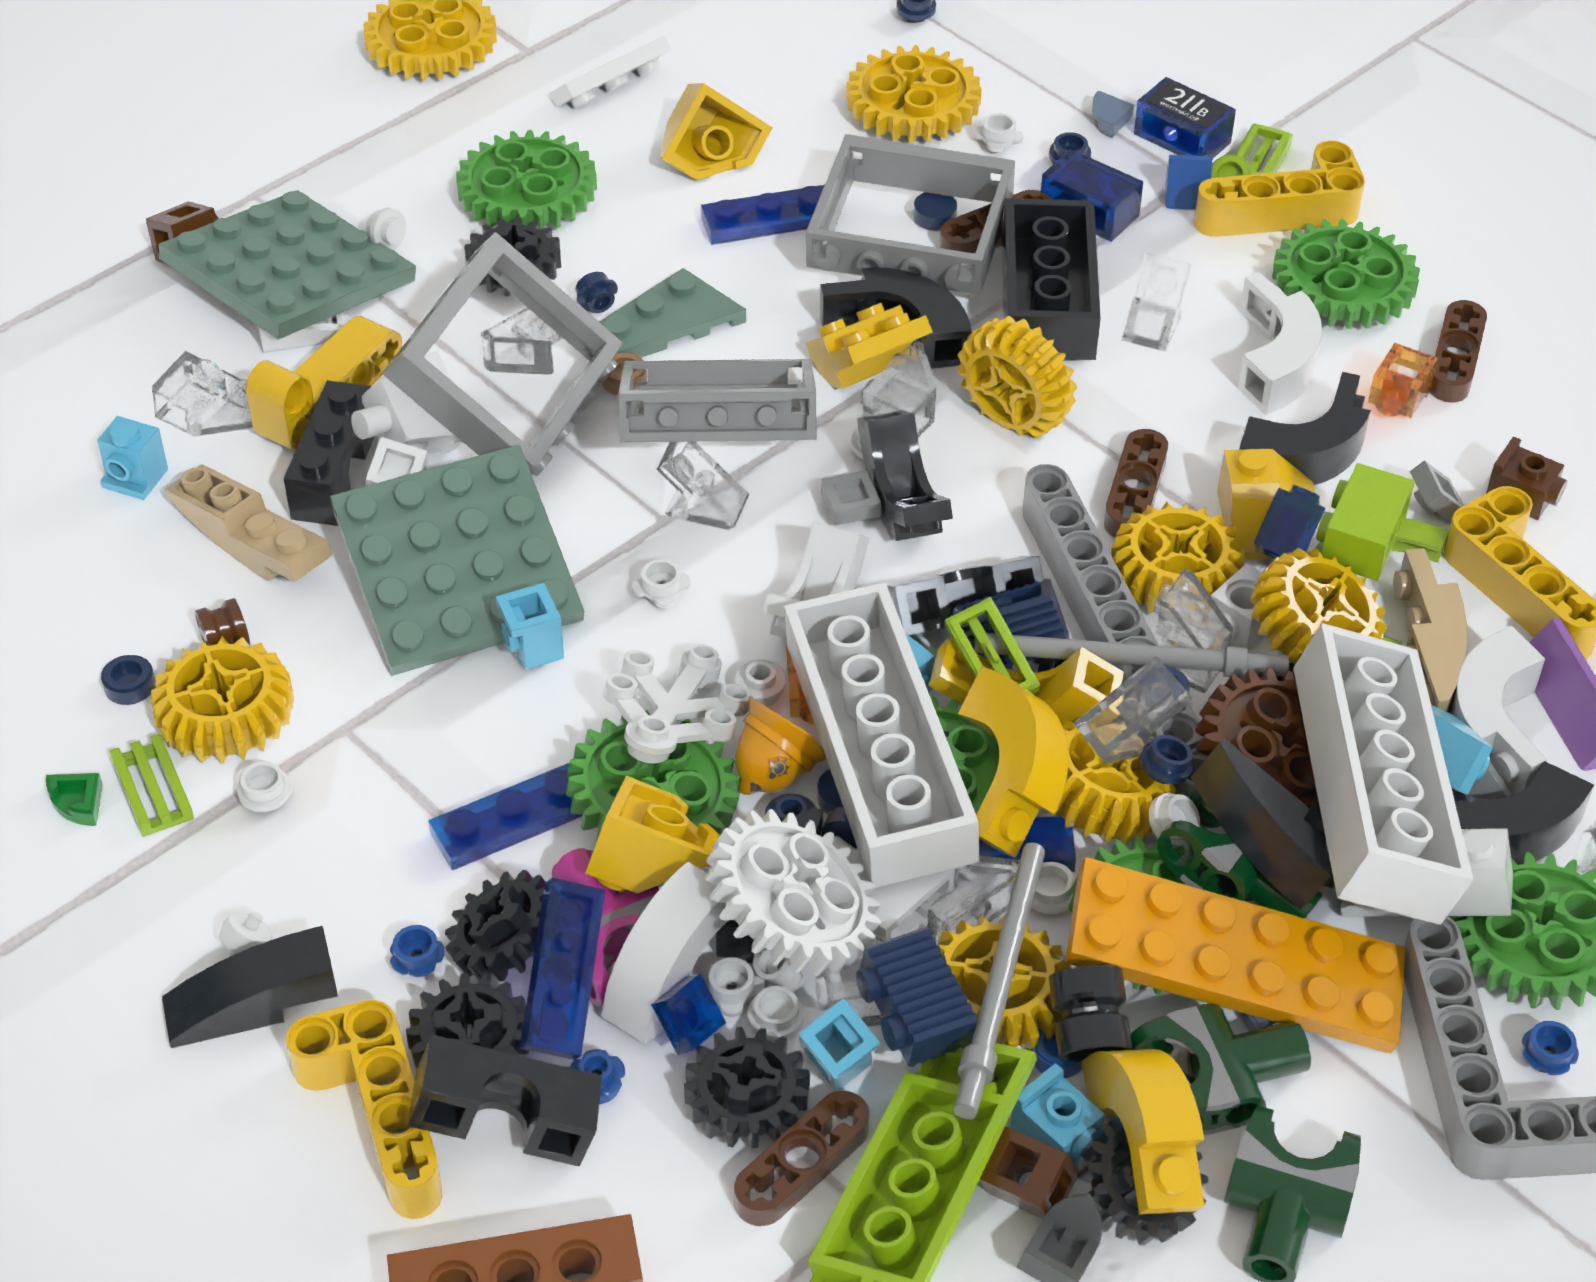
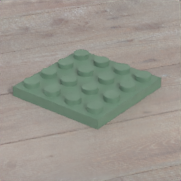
[159,190,416,340]
[330,444,585,676]

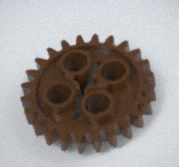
[1195,668,1318,808]

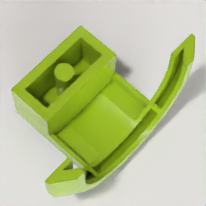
[1315,463,1449,645]

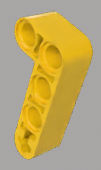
[1194,140,1365,237]
[246,315,402,451]
[1443,486,1596,659]
[286,999,443,1219]

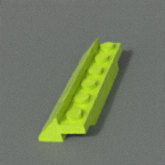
[807,1043,1037,1282]

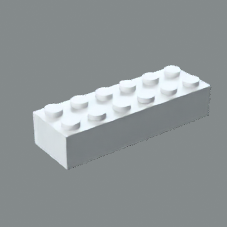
[784,582,979,888]
[1293,623,1474,925]

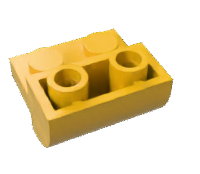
[805,303,933,389]

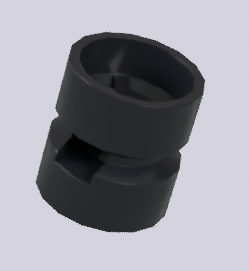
[1049,965,1132,1062]

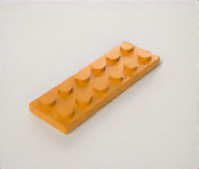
[1065,857,1406,1054]

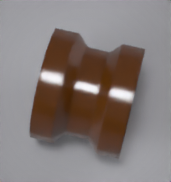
[194,598,250,646]

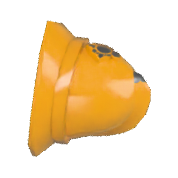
[735,695,827,795]

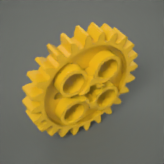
[363,0,497,81]
[846,45,982,143]

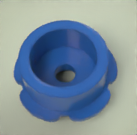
[390,925,445,978]
[1522,1021,1579,1076]
[570,1049,625,1104]

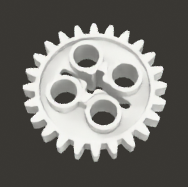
[705,809,881,976]

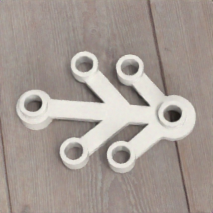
[603,643,752,763]

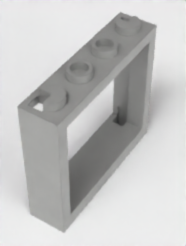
[806,134,1016,295]
[381,232,623,476]
[618,359,817,443]

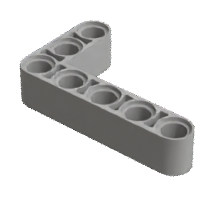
[1404,916,1596,1180]

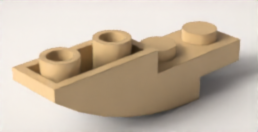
[164,464,332,582]
[1393,548,1467,713]

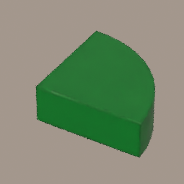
[45,773,103,826]

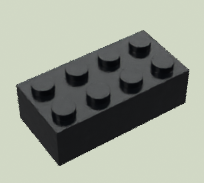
[1002,198,1101,360]

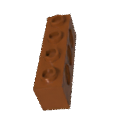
[386,1213,643,1282]

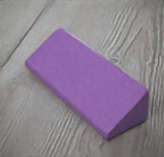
[1529,618,1596,771]

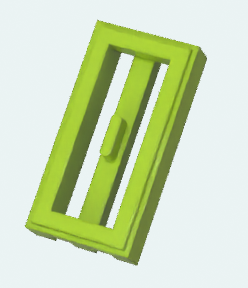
[1235,123,1293,175]
[944,597,1041,694]
[109,733,194,837]

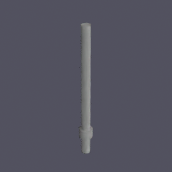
[974,633,1289,678]
[953,843,1045,1119]

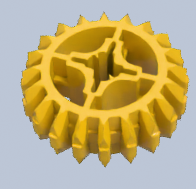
[957,315,1077,438]
[1111,501,1245,620]
[1250,548,1387,663]
[150,636,294,764]
[1048,717,1176,844]
[937,914,1070,1051]

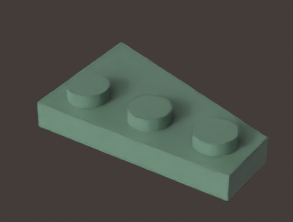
[599,268,746,358]

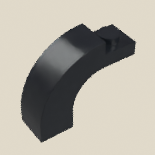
[820,267,972,369]
[1239,371,1371,485]
[857,410,953,541]
[1451,761,1594,865]

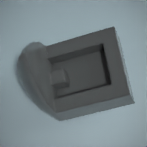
[1016,1194,1102,1282]

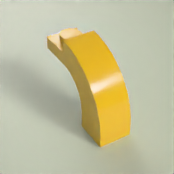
[929,638,1124,725]
[958,666,1068,858]
[1082,1049,1205,1214]

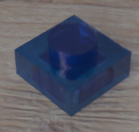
[651,973,727,1055]

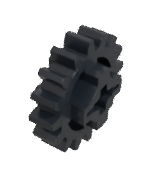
[464,217,562,296]
[445,870,563,982]
[406,973,533,1068]
[684,1027,810,1149]
[1077,1116,1209,1245]

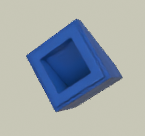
[1164,155,1213,210]

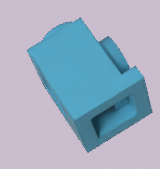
[97,415,168,500]
[496,583,564,670]
[798,998,881,1091]
[1010,1063,1105,1162]

